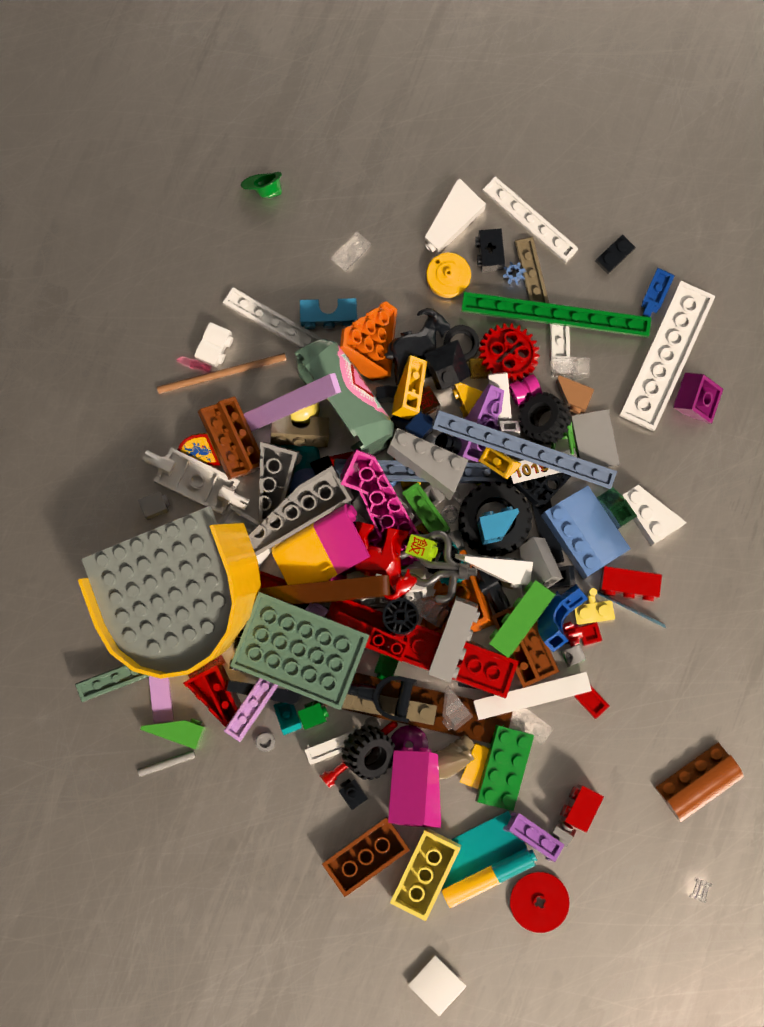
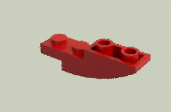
[334,611,410,662]

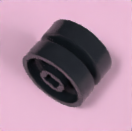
[382,598,419,637]

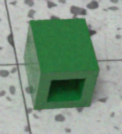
[374,654,399,680]

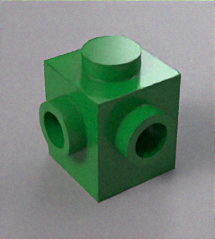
[297,701,329,730]

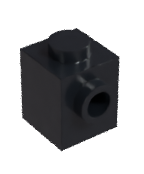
[339,779,368,810]

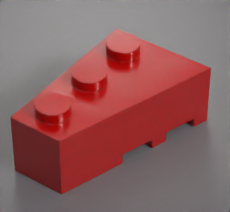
[183,665,241,727]

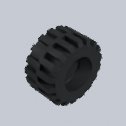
[518,392,571,445]
[341,725,396,780]

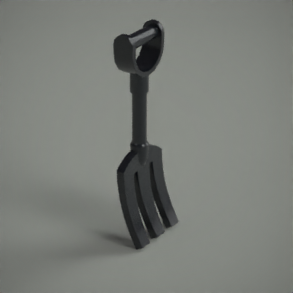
[224,637,417,723]

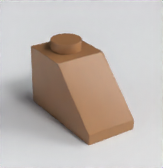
[556,375,594,414]

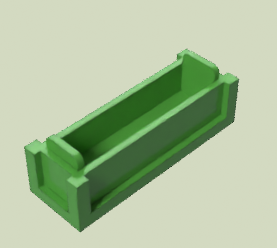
[402,482,450,542]

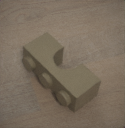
[270,415,329,448]

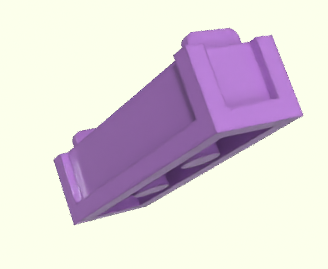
[503,812,564,862]

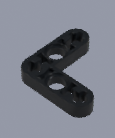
[505,473,571,507]

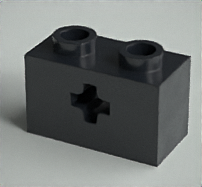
[475,228,505,272]

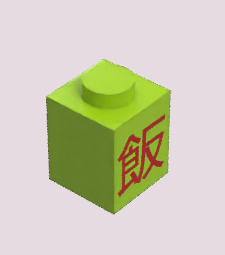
[405,534,438,562]

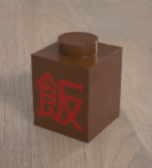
[420,386,440,415]

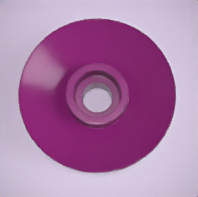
[391,725,429,751]

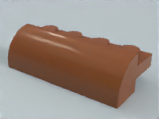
[198,396,260,480]
[491,607,560,688]
[655,742,744,823]

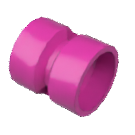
[509,374,543,407]

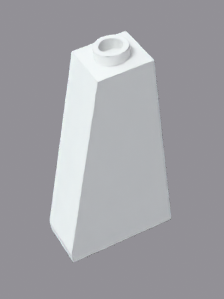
[425,178,486,255]

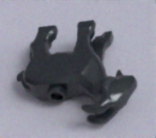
[384,308,451,386]

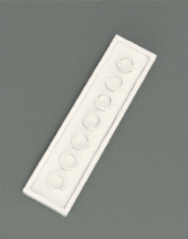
[619,281,715,431]

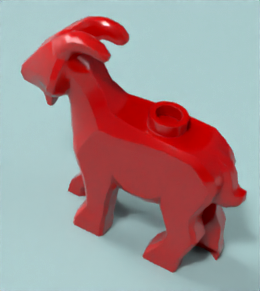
[354,521,417,600]

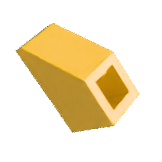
[452,383,483,417]

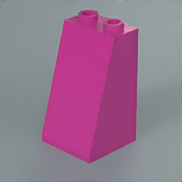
[388,747,441,828]

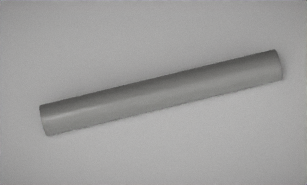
[137,750,196,777]

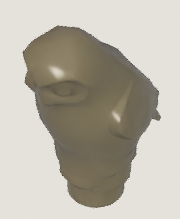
[433,735,475,780]

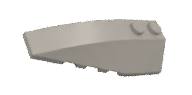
[249,466,354,556]

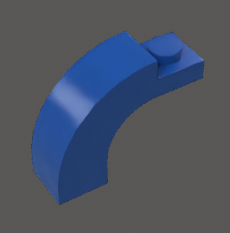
[538,584,588,652]

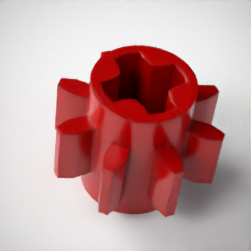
[563,621,583,647]

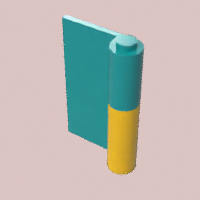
[442,810,537,908]

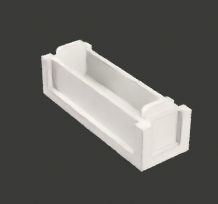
[305,726,360,765]

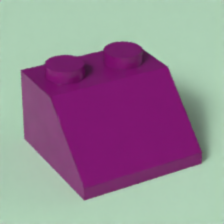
[673,373,723,424]

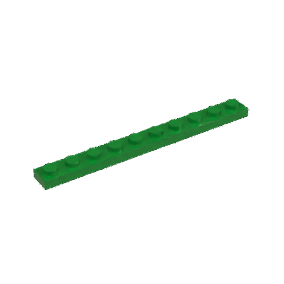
[461,292,652,338]

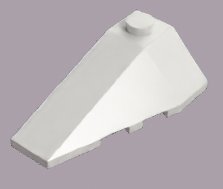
[455,554,533,588]

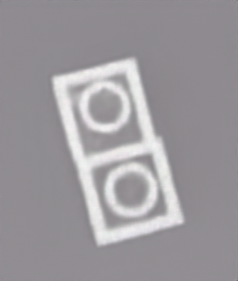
[331,231,372,271]
[509,708,553,745]

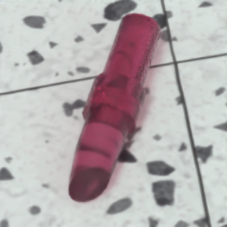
[177,356,212,373]

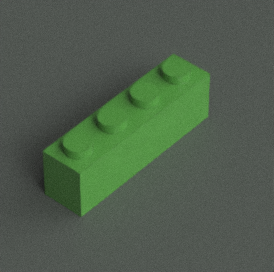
[489,580,556,658]

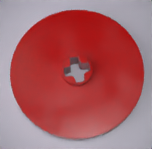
[510,872,570,933]

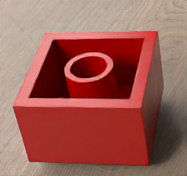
[560,784,604,833]

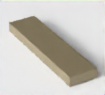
[514,236,549,303]

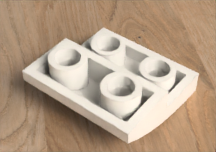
[408,956,466,1016]

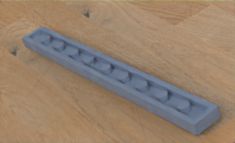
[431,410,617,489]
[334,459,525,485]

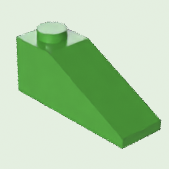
[140,718,206,749]

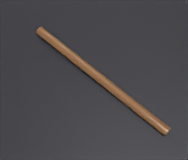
[157,353,286,394]

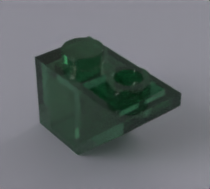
[597,487,637,529]

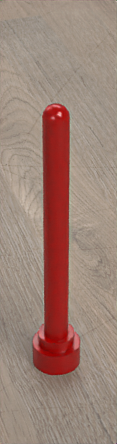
[320,721,398,788]

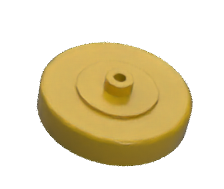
[426,252,471,298]

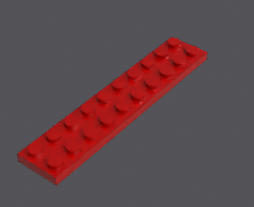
[326,600,519,699]

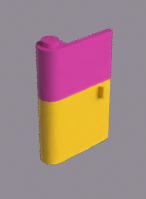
[271,504,370,585]

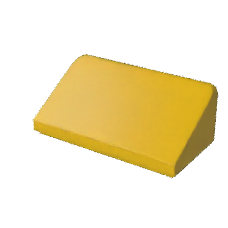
[479,447,521,479]

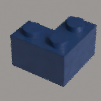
[391,412,434,440]

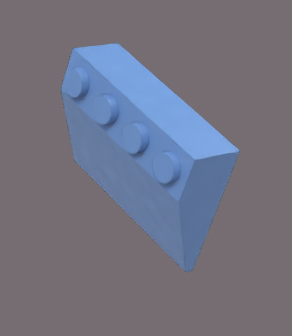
[541,486,631,580]

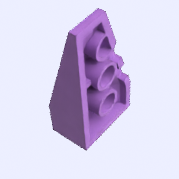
[454,384,504,463]

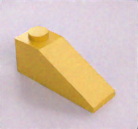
[392,355,427,420]

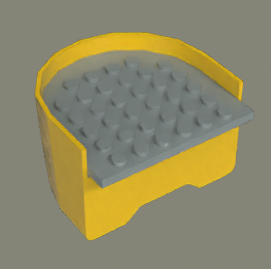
[78,506,261,679]

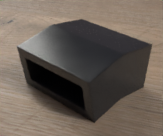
[376,385,398,403]

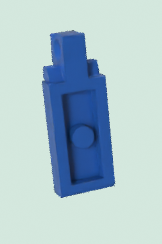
[641,268,675,317]

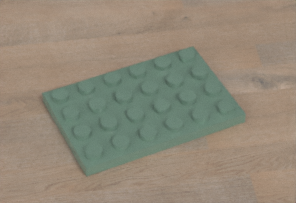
[230,592,370,710]

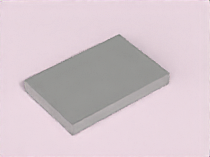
[571,409,620,468]

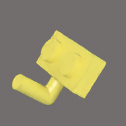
[574,588,615,625]

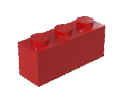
[599,566,662,602]

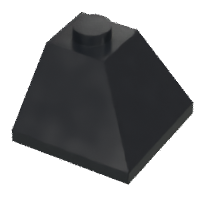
[423,340,472,390]

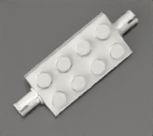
[142,448,250,515]

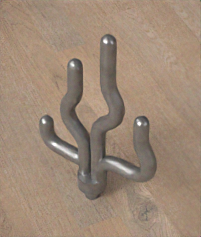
[400,530,477,603]

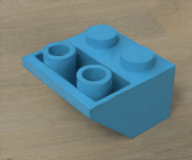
[477,506,519,545]

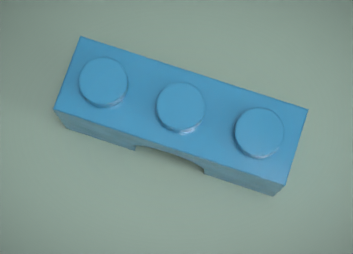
[300,298,357,329]

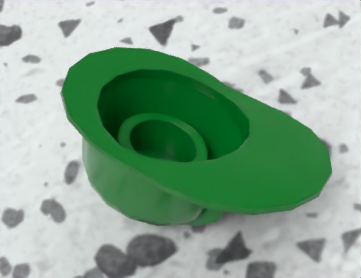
[241,172,282,198]

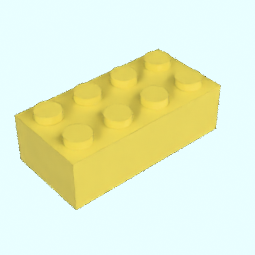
[390,828,461,921]

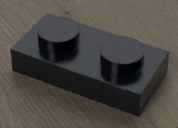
[595,234,636,274]

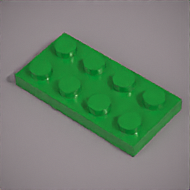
[475,725,534,811]

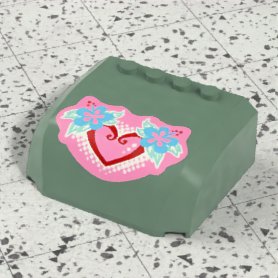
[294,339,394,456]

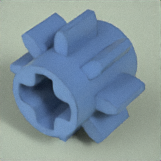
[503,262,526,285]

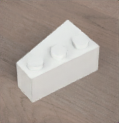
[619,485,687,546]

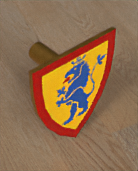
[177,433,221,465]

